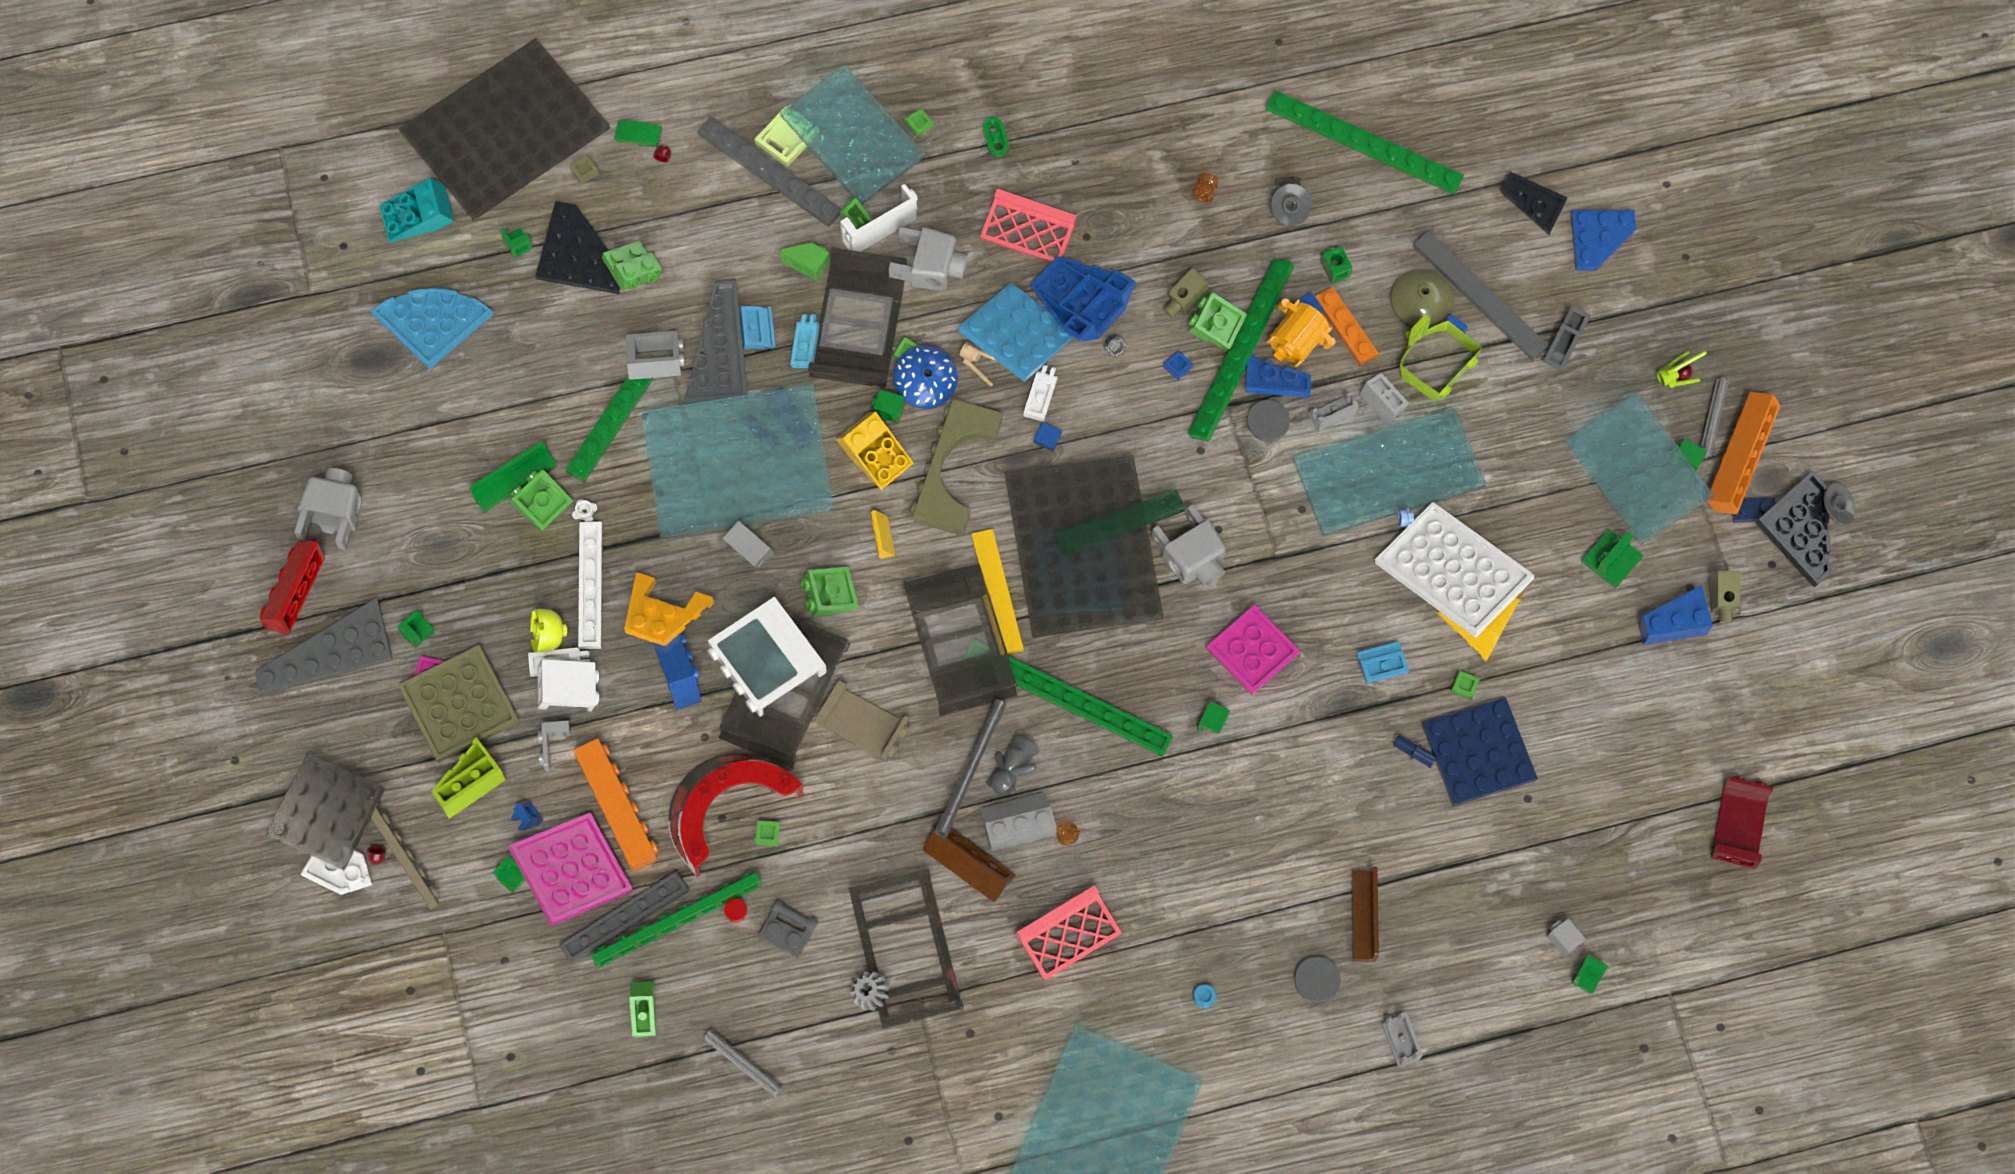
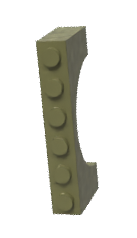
[911,399,1003,536]

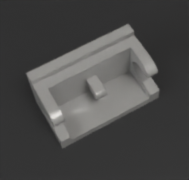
[1359,373,1409,426]
[1308,392,1359,432]
[722,521,774,568]
[1382,1011,1423,1067]

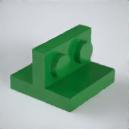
[1582,529,1644,589]

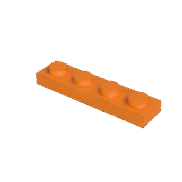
[1315,287,1379,366]

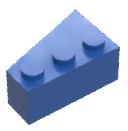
[1638,585,1713,645]
[653,633,702,710]

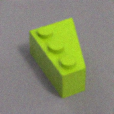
[431,737,506,819]

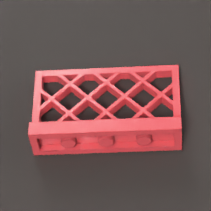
[980,189,1077,262]
[1015,885,1122,980]

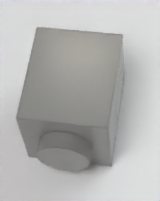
[1547,918,1586,958]

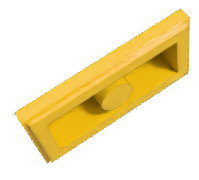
[871,510,895,559]

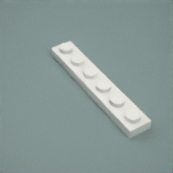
[578,522,602,649]

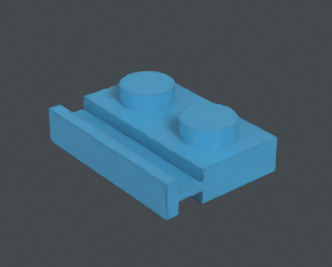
[739,306,775,349]
[1357,641,1409,684]

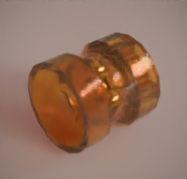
[1193,173,1219,202]

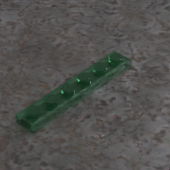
[1054,489,1185,555]

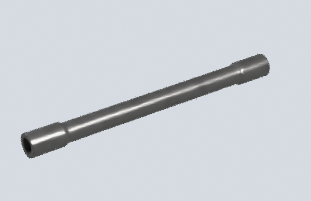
[935,699,1006,837]

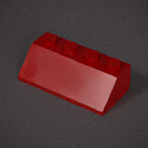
[260,541,325,636]

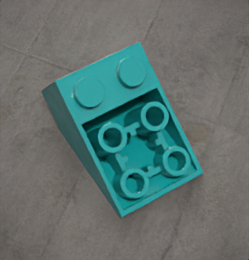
[379,177,454,242]

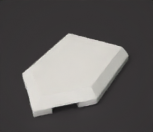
[300,835,372,895]

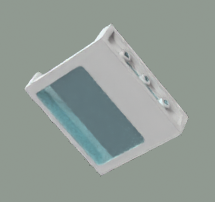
[707,597,826,717]

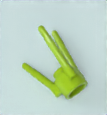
[1656,351,1707,389]

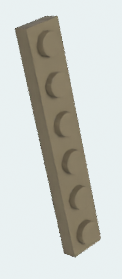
[357,791,439,910]

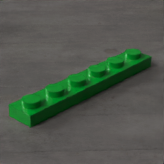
[565,376,653,483]

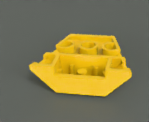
[1437,589,1525,662]

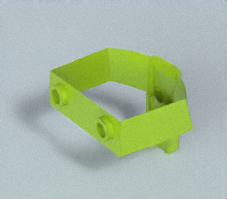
[1400,315,1482,403]

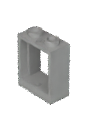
[626,331,684,380]

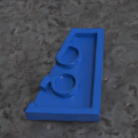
[1245,354,1311,398]

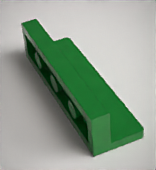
[469,441,557,513]

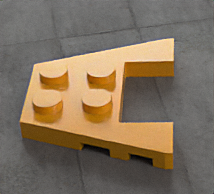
[624,572,714,646]

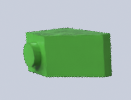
[780,243,830,281]
[629,981,656,1037]

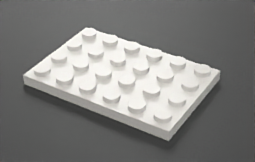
[1375,502,1534,638]

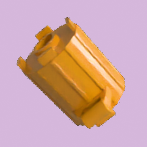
[1267,299,1336,367]

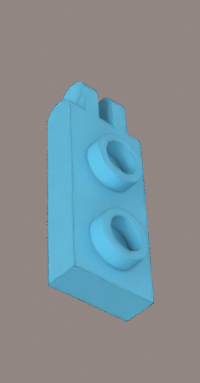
[790,314,819,369]

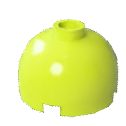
[530,609,567,653]

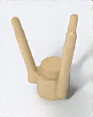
[960,341,995,386]

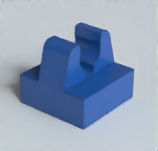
[511,802,543,830]

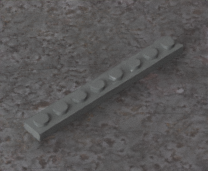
[698,117,842,227]

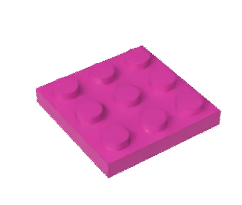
[1206,604,1300,696]

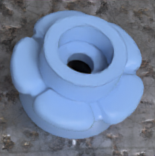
[1397,507,1414,528]

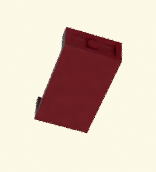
[1711,776,1773,869]

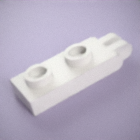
[1023,365,1058,422]
[528,648,590,677]

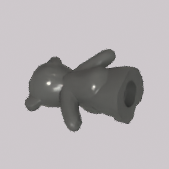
[986,736,1039,795]

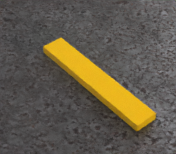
[971,529,1024,655]

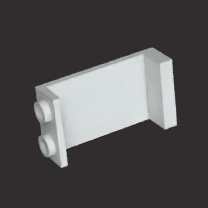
[840,184,918,256]

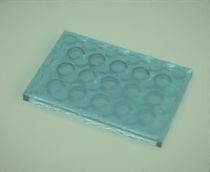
[780,65,925,205]
[1566,392,1714,545]

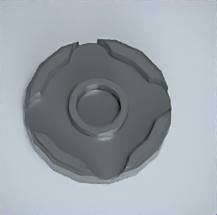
[1247,400,1290,442]
[1294,957,1341,1003]

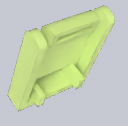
[755,106,819,167]

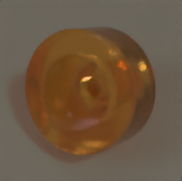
[1056,822,1080,846]

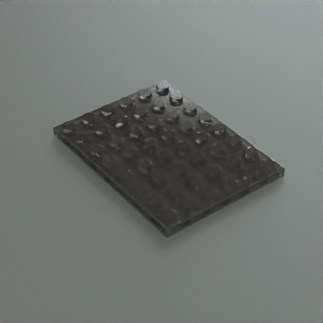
[399,38,610,221]
[1004,455,1164,638]

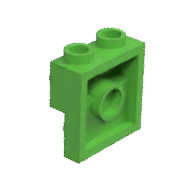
[602,241,662,291]
[1188,292,1247,351]
[509,469,573,531]
[800,567,859,618]

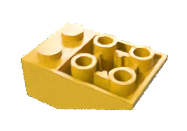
[836,412,914,490]

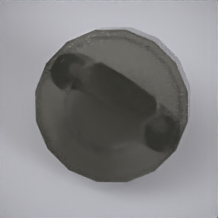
[1103,335,1127,357]

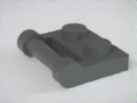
[758,901,818,958]

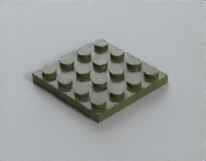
[398,645,519,763]

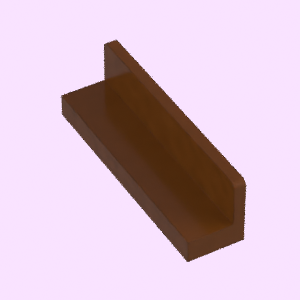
[923,828,1016,902]
[1351,867,1379,962]

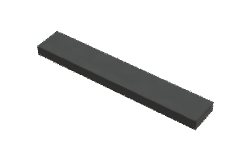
[559,871,689,965]

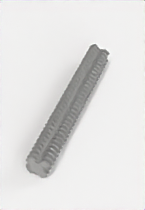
[1701,378,1729,459]
[704,1029,782,1097]

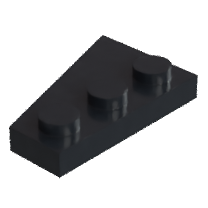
[1501,172,1568,235]

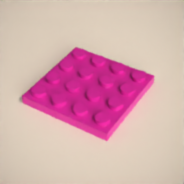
[509,813,633,926]

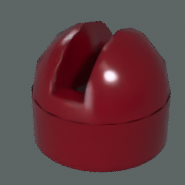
[653,145,671,163]
[1677,364,1692,381]
[367,846,386,865]

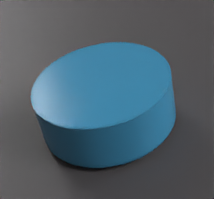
[1193,984,1216,1008]

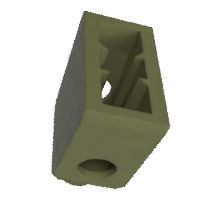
[1163,268,1209,318]
[1708,571,1740,624]

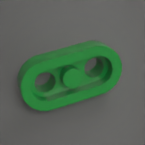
[983,117,1009,157]

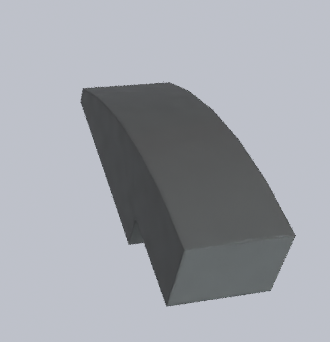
[1543,306,1591,371]

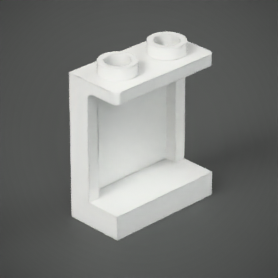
[538,659,599,711]

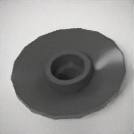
[1271,184,1312,226]
[1824,483,1855,525]

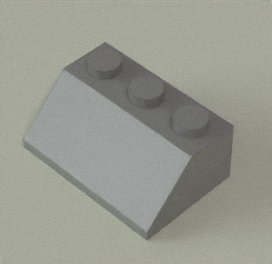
[979,792,1057,852]

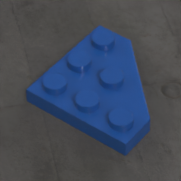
[1571,210,1636,271]

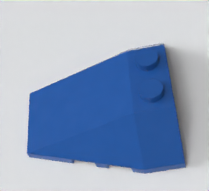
[1030,256,1136,342]

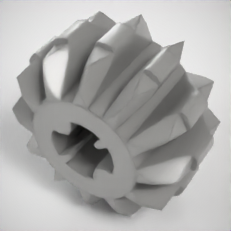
[849,971,890,1011]

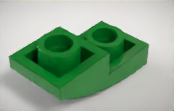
[614,120,662,147]

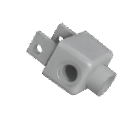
[889,227,968,291]
[294,468,361,550]
[1151,505,1226,587]

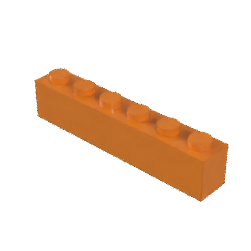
[1707,392,1780,514]
[573,738,658,873]

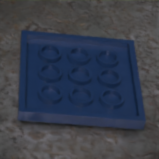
[1422,697,1538,806]

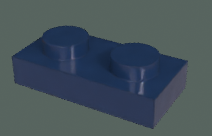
[1732,497,1776,523]

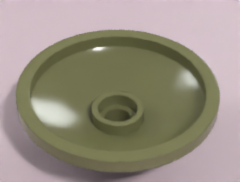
[1390,270,1454,329]

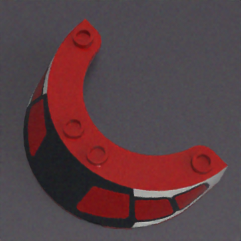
[668,754,804,878]

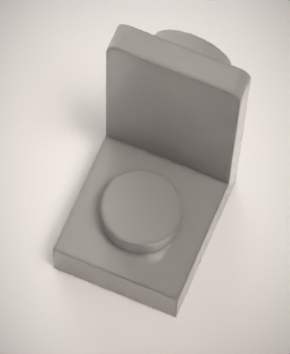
[538,721,571,772]

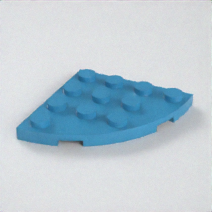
[371,288,493,370]

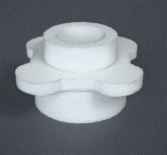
[572,499,597,522]

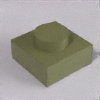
[569,155,599,185]

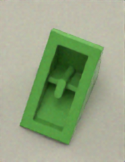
[840,197,873,229]

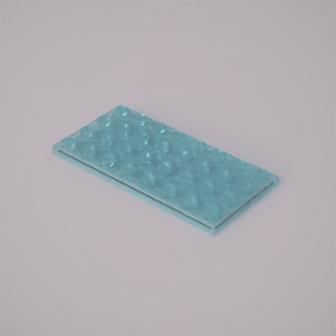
[1293,408,1486,537]

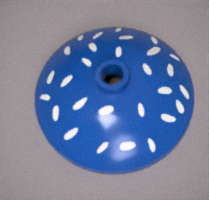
[893,345,958,409]

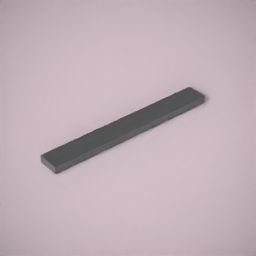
[1413,231,1549,361]

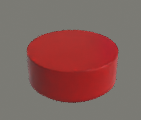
[724,898,747,923]

